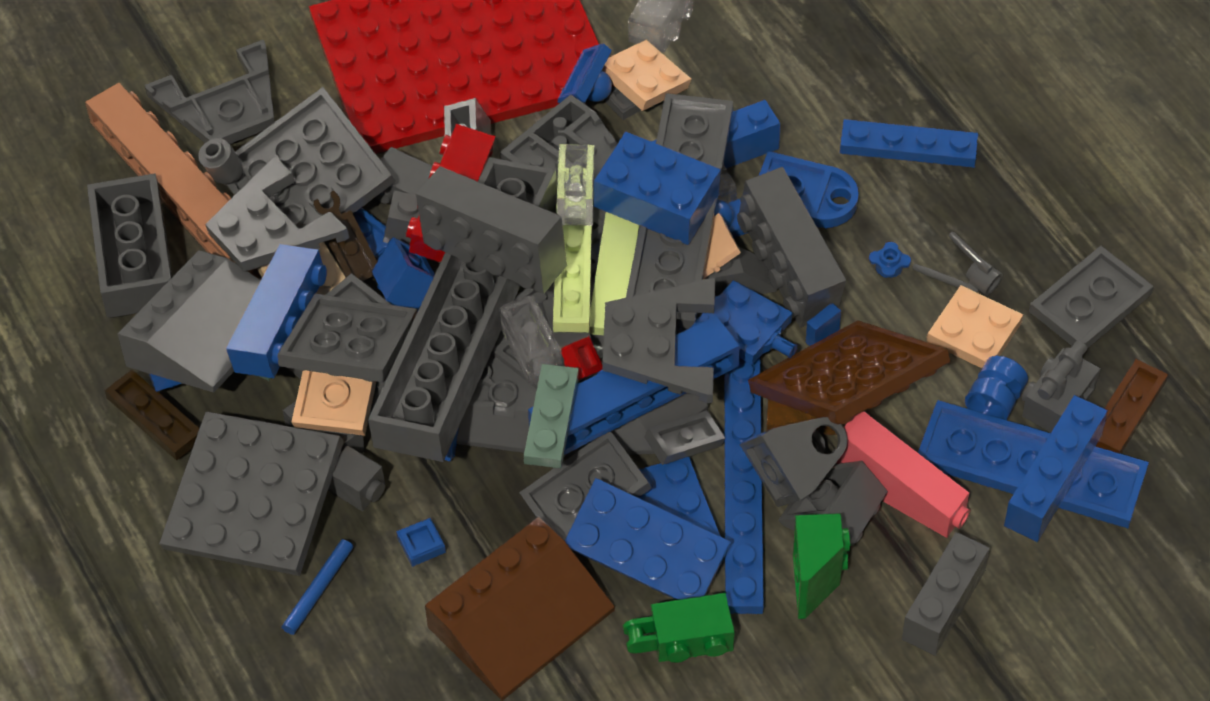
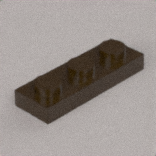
[105,369,199,461]

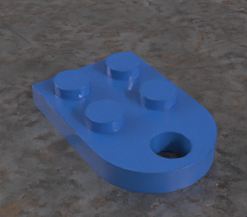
[759,151,858,228]

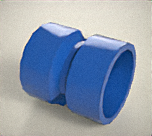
[965,355,1028,420]

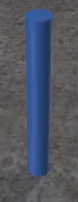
[282,539,353,635]

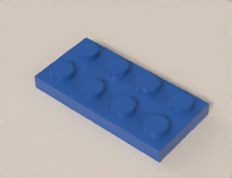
[565,478,731,600]

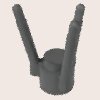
[912,232,1003,296]

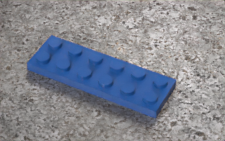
[918,400,1149,529]

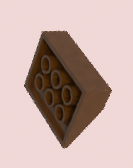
[425,517,615,701]

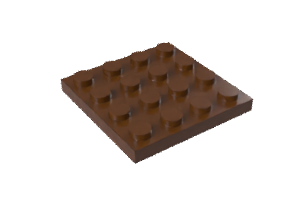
[748,320,951,425]

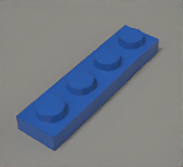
[840,119,978,167]

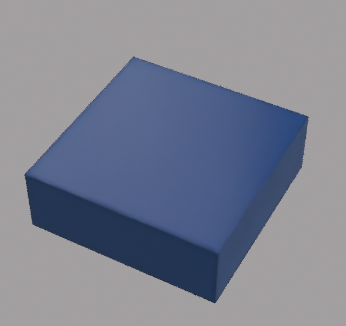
[806,303,841,346]
[396,518,446,567]

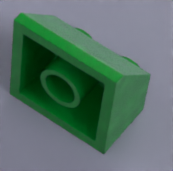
[792,514,850,619]

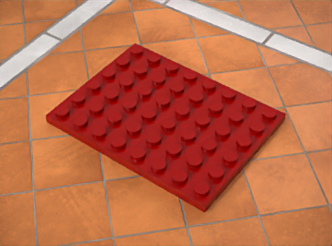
[309,0,614,154]

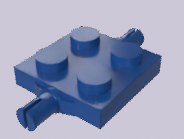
[695,280,797,365]

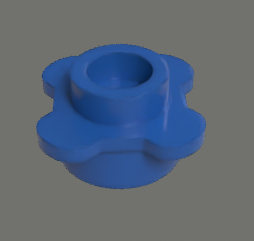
[869,242,911,278]

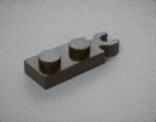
[313,191,377,282]

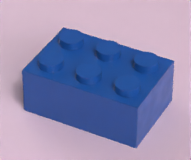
[594,132,721,245]

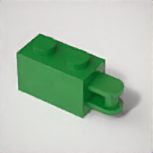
[623,593,734,663]

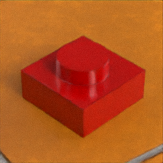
[559,336,603,381]

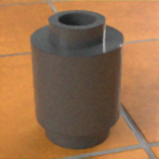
[199,138,243,185]

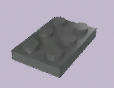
[1029,246,1154,349]
[519,431,651,541]

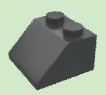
[778,461,888,546]

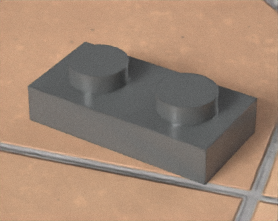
[644,410,725,465]

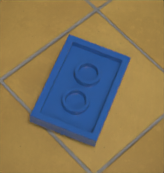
[638,457,721,537]

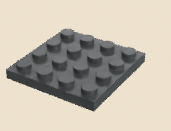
[228,87,396,229]
[159,412,344,576]

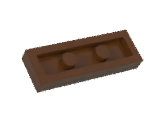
[1095,359,1168,454]

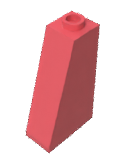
[836,411,970,538]

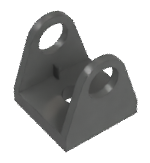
[740,417,847,507]

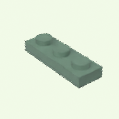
[524,364,579,468]

